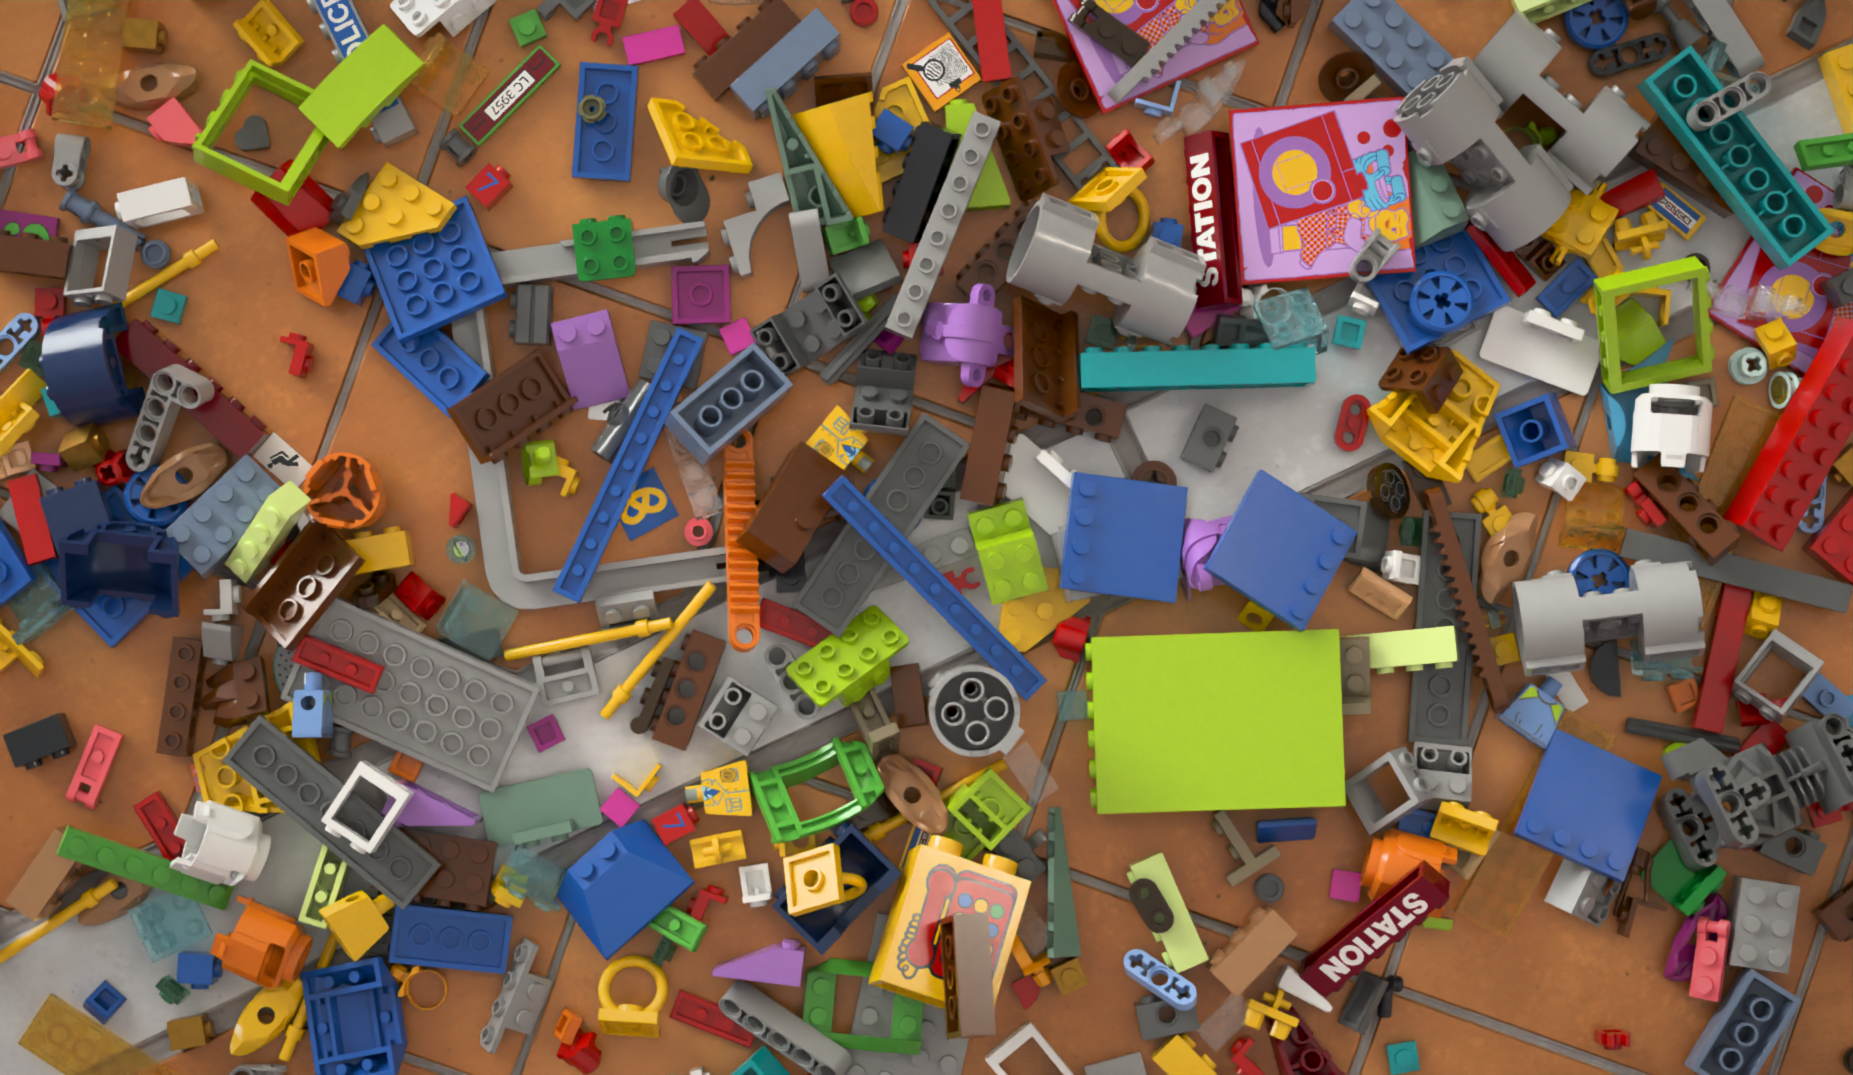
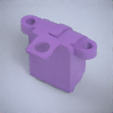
[919,283,1014,387]
[1180,515,1233,602]

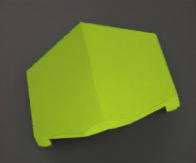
[1616,297,1666,366]

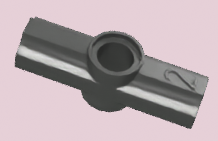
[590,379,650,464]

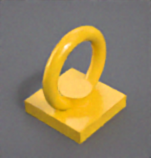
[1068,167,1150,253]
[783,843,867,917]
[598,955,668,1038]

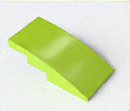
[298,24,426,149]

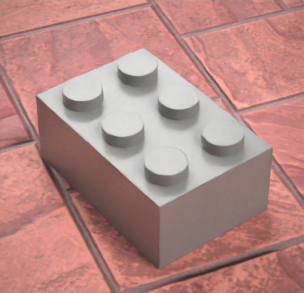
[1726,875,1800,974]

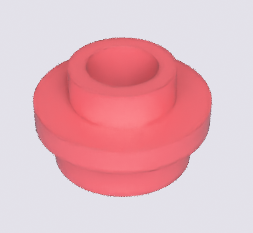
[684,517,713,546]

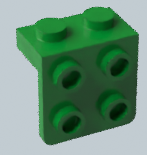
[572,215,636,282]
[1640,837,1727,917]

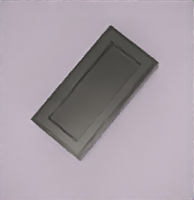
[1338,970,1389,1035]

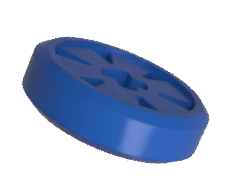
[1563,0,1629,51]
[1409,271,1475,335]
[124,465,190,529]
[1567,549,1630,597]

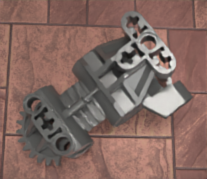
[1656,713,1853,872]

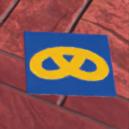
[620,467,679,541]

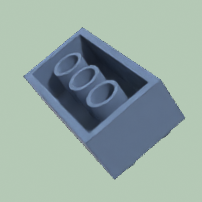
[1328,0,1454,98]
[730,8,841,121]
[664,342,793,466]
[166,454,280,580]
[1683,967,1802,1075]

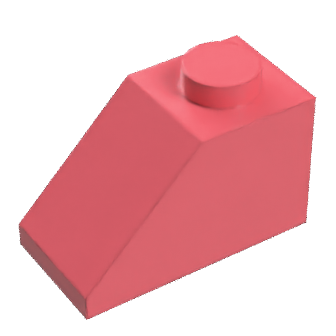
[146,97,216,149]

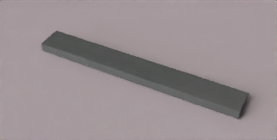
[1618,528,1853,614]

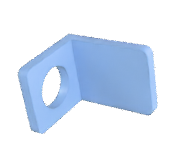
[1133,80,1181,118]

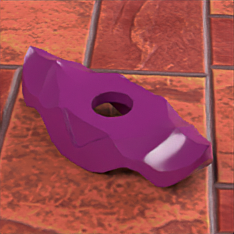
[1664,892,1729,982]

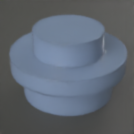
[141,239,171,269]

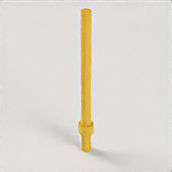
[112,239,220,308]
[600,581,717,720]
[504,617,673,661]
[863,758,1008,842]
[0,878,118,964]
[278,895,348,1062]

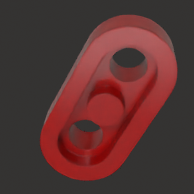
[1334,394,1371,452]

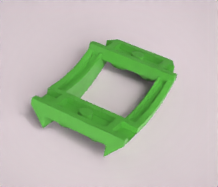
[748,737,885,844]
[802,958,924,1055]

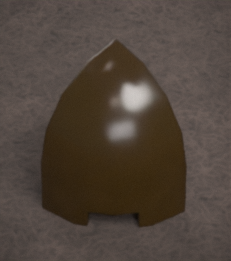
[1034,29,1078,63]

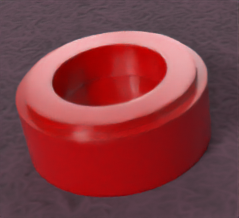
[850,0,879,28]

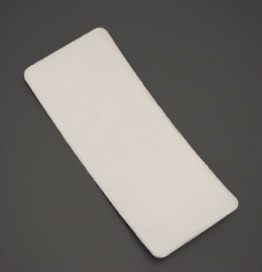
[1545,672,1589,713]

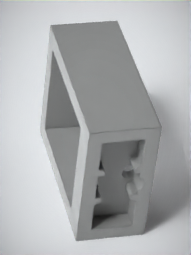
[63,225,138,308]
[1731,629,1824,724]
[1345,747,1434,835]

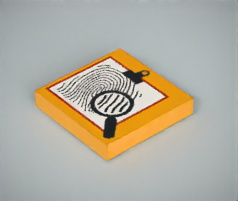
[902,32,982,113]

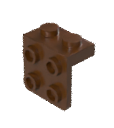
[814,72,875,116]
[1378,346,1464,414]

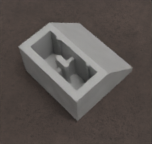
[698,676,780,757]
[1407,741,1473,811]
[1544,858,1622,928]

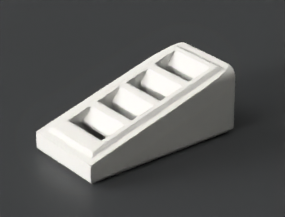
[1275,964,1333,1013]

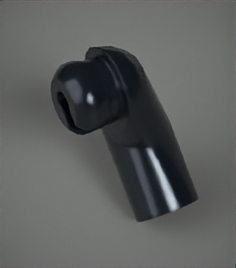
[1258,0,1286,34]
[1377,975,1403,1018]

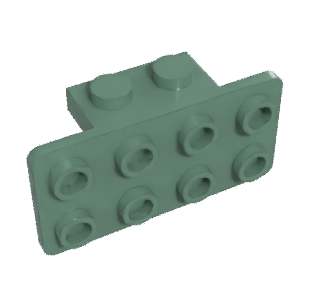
[479,768,603,849]

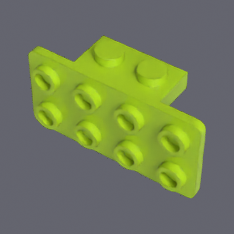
[786,605,909,707]

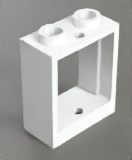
[115,177,205,229]
[321,760,414,854]
[985,1019,1074,1075]

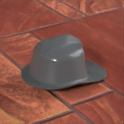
[657,165,710,223]

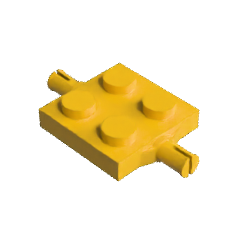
[1540,180,1619,266]

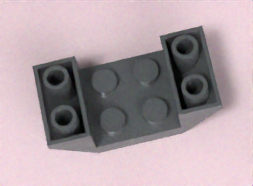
[750,272,868,377]
[849,349,917,437]
[1299,493,1390,564]

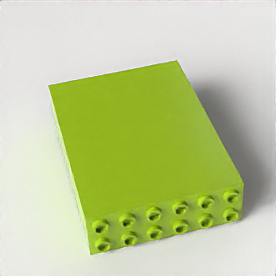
[1085,629,1346,814]

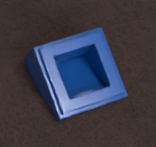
[83,980,127,1025]

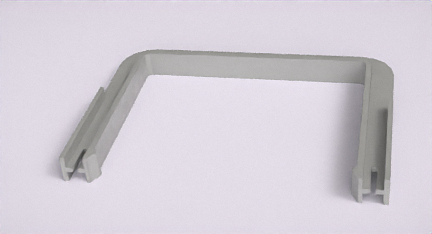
[451,221,727,610]

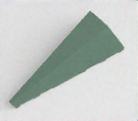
[765,87,853,226]
[1046,807,1081,958]

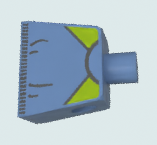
[292,672,333,738]
[1495,676,1565,749]

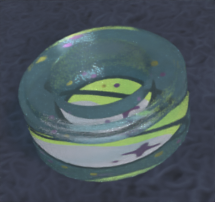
[446,535,476,564]

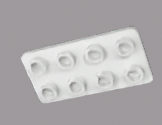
[390,0,497,38]
[1478,306,1600,396]
[1004,434,1077,536]

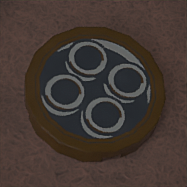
[1366,462,1410,521]

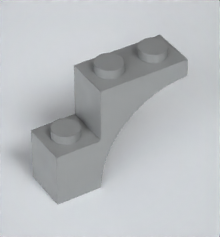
[720,172,791,279]

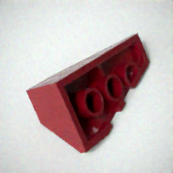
[1264,1006,1346,1075]

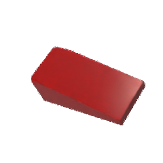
[673,0,732,57]
[1600,168,1665,220]

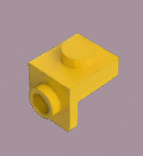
[1754,318,1797,370]
[556,456,581,498]
[1744,591,1782,640]
[490,864,528,908]

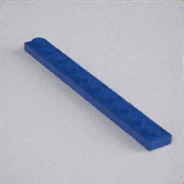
[552,327,705,604]
[821,475,1047,701]

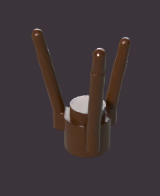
[1602,847,1654,916]

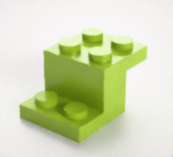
[966,497,1049,605]
[942,767,1032,861]

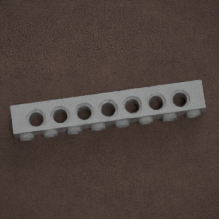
[885,111,1001,341]

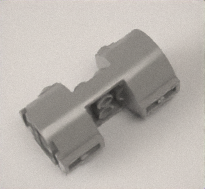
[1472,9,1651,195]
[1393,56,1574,252]
[1006,193,1206,346]
[1512,559,1706,677]
[928,664,1025,757]

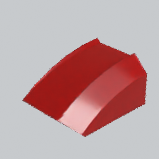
[250,159,333,237]

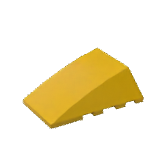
[791,91,884,218]
[1367,349,1501,484]
[193,700,321,814]

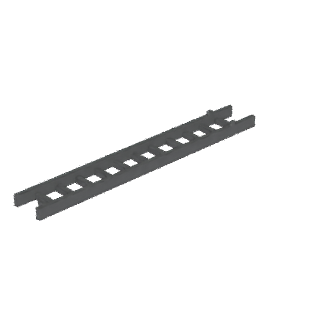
[925,0,1119,191]

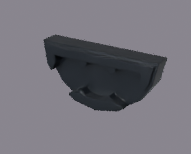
[1588,639,1621,697]

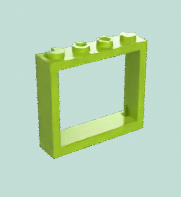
[191,59,330,206]
[1593,256,1715,395]

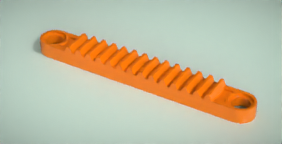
[722,429,760,653]

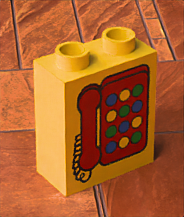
[868,835,1031,1010]

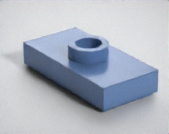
[1793,673,1853,718]

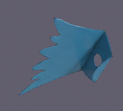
[1599,338,1699,482]

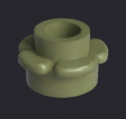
[578,95,606,123]

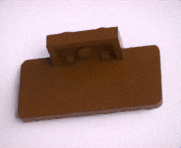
[982,76,1071,201]

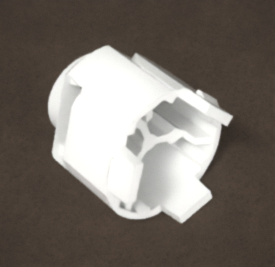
[1631,384,1713,473]
[169,800,271,886]

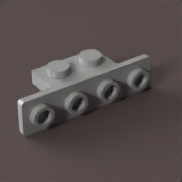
[480,937,553,1054]

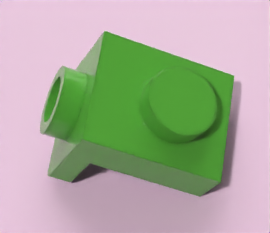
[821,216,870,256]

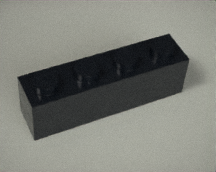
[882,121,962,244]

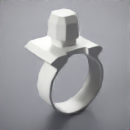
[1239,283,1293,328]

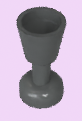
[1651,0,1704,52]

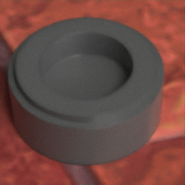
[1254,873,1284,903]

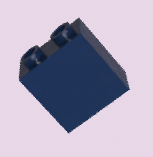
[39,477,115,554]

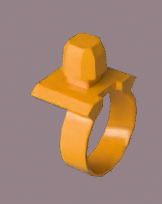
[1011,934,1052,987]
[390,963,449,1010]

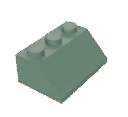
[1408,150,1470,250]

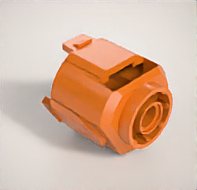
[303,452,387,530]
[1360,828,1458,919]
[210,895,313,990]

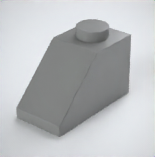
[201,622,244,666]

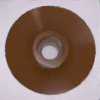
[1318,50,1375,102]
[1055,61,1099,118]

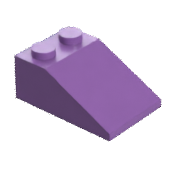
[551,309,630,410]
[381,779,483,828]
[712,939,806,987]

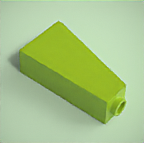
[945,99,1010,212]

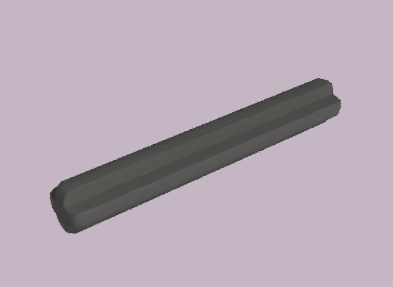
[820,293,898,386]
[1625,717,1740,753]

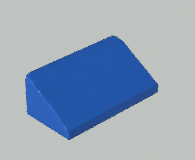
[1255,817,1317,843]

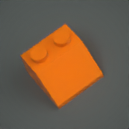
[286,227,350,307]

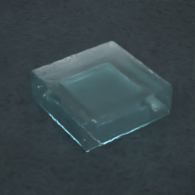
[1057,690,1088,721]

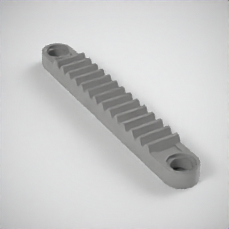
[1107,0,1230,104]

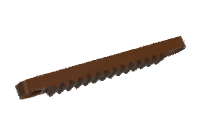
[1424,486,1510,713]

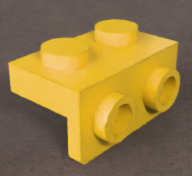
[233,0,304,67]
[1429,801,1498,857]

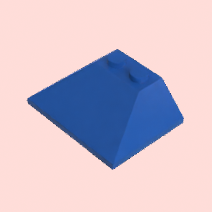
[557,819,695,961]
[301,957,408,1075]

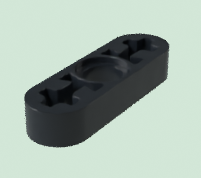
[1587,33,1671,78]

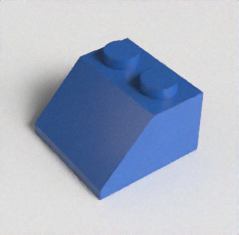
[1494,392,1576,469]

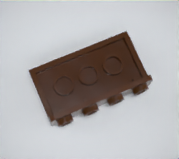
[1013,295,1081,423]
[446,348,579,464]
[242,518,366,652]
[370,827,498,912]

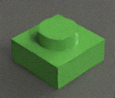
[509,9,548,48]

